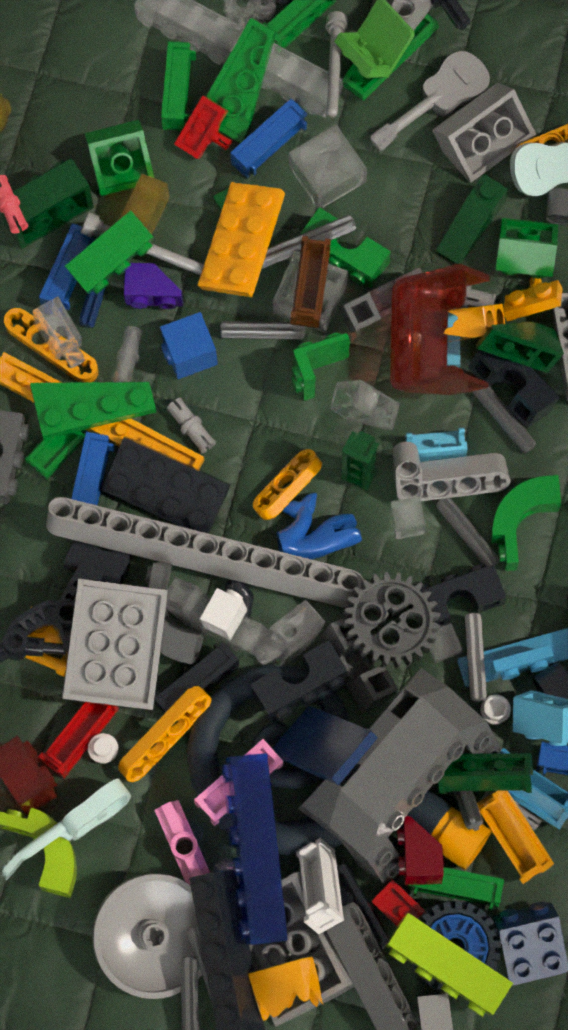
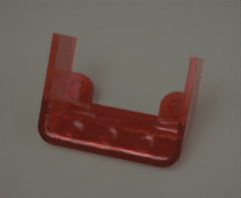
[390,263,490,395]

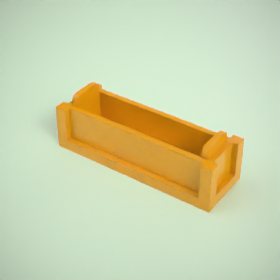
[477,791,554,884]

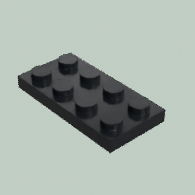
[102,436,231,534]

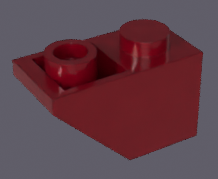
[397,816,444,885]

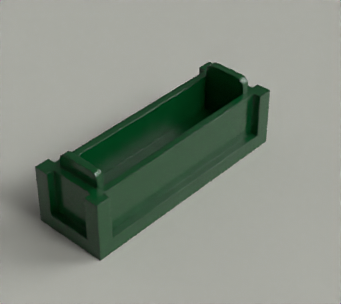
[341,431,379,491]
[438,753,533,793]

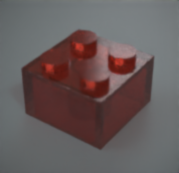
[0,735,57,816]

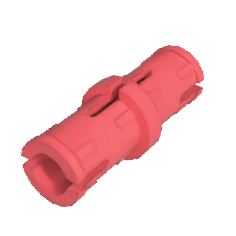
[0,175,28,234]

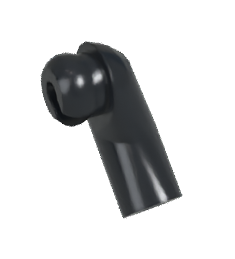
[225,580,254,621]

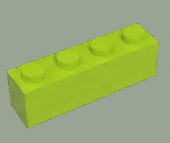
[385,913,513,1017]

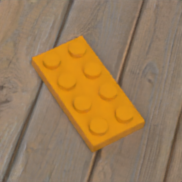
[198,182,285,297]

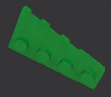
[342,14,439,101]
[206,18,277,143]
[30,382,156,440]

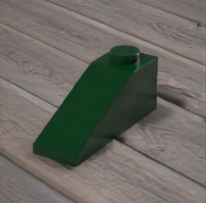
[436,174,508,267]
[476,322,564,373]

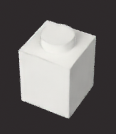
[200,588,247,640]

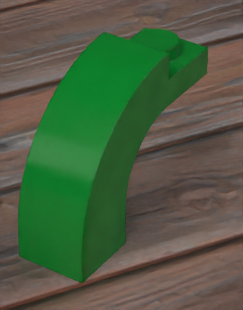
[491,475,561,571]

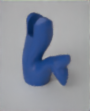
[276,493,362,560]

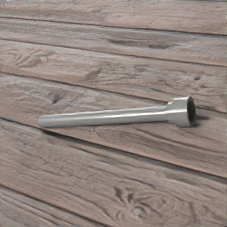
[325,11,348,117]
[81,212,204,275]

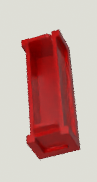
[38,702,120,779]

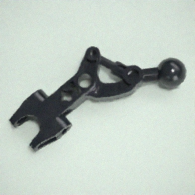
[0,540,133,663]

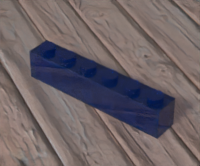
[222,753,288,945]

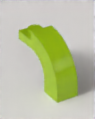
[0,808,77,898]

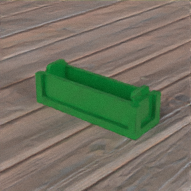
[263,0,336,54]
[161,41,196,131]
[408,867,504,911]

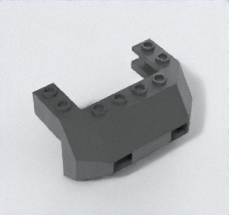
[298,668,501,885]

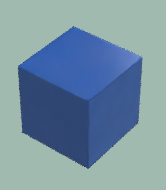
[160,312,218,379]

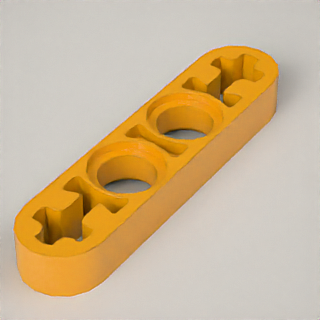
[4,308,99,382]
[118,686,211,782]

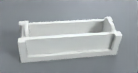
[296,838,344,934]

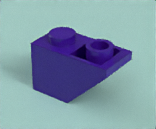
[124,263,183,310]

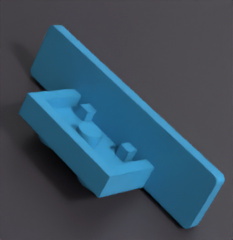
[457,628,568,688]

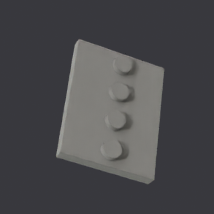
[62,579,168,710]

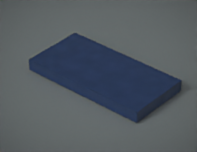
[272,706,378,785]

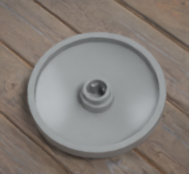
[92,873,202,999]

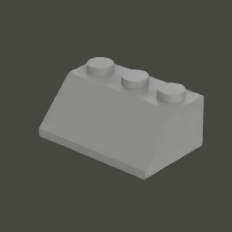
[432,83,536,182]

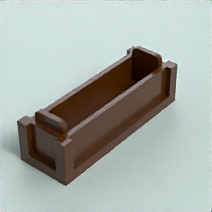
[290,235,331,328]

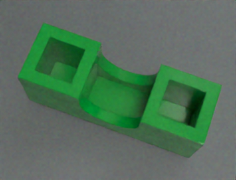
[300,207,391,288]

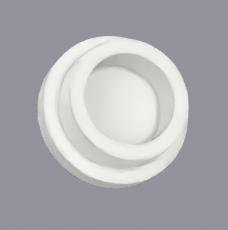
[480,695,511,725]
[88,733,118,764]

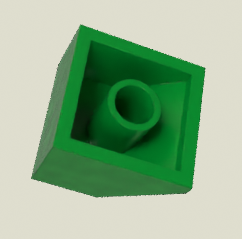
[85,120,155,196]
[496,218,558,279]

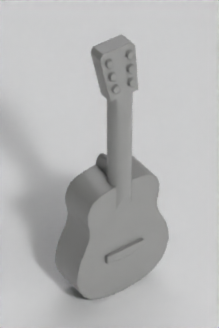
[371,51,490,152]

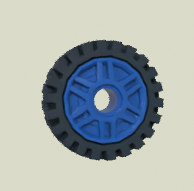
[412,901,501,992]

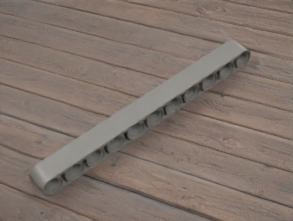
[46,497,363,608]

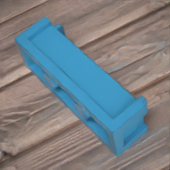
[499,748,568,830]

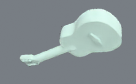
[510,142,568,196]
[2,779,131,881]

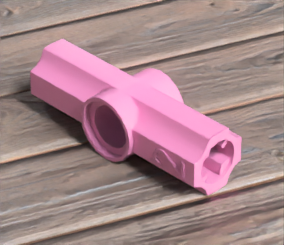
[154,800,210,885]

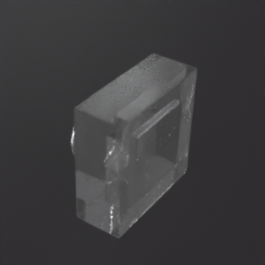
[429,623,463,663]

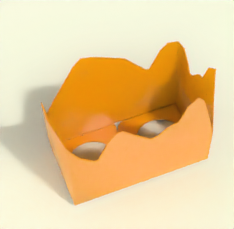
[444,304,505,342]
[248,957,323,1021]

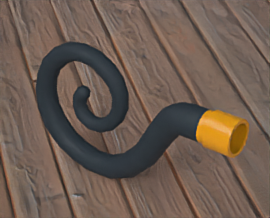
[186,664,492,870]

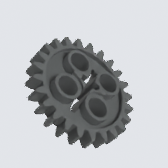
[343,572,441,669]

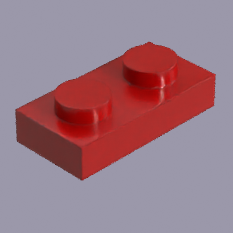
[371,879,425,926]

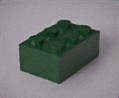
[1,158,94,250]

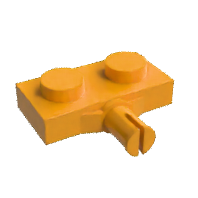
[503,277,563,321]

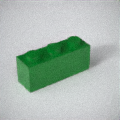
[65,210,154,294]

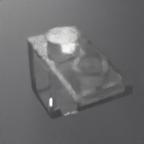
[330,380,400,430]

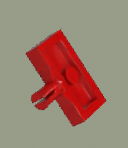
[174,96,232,159]

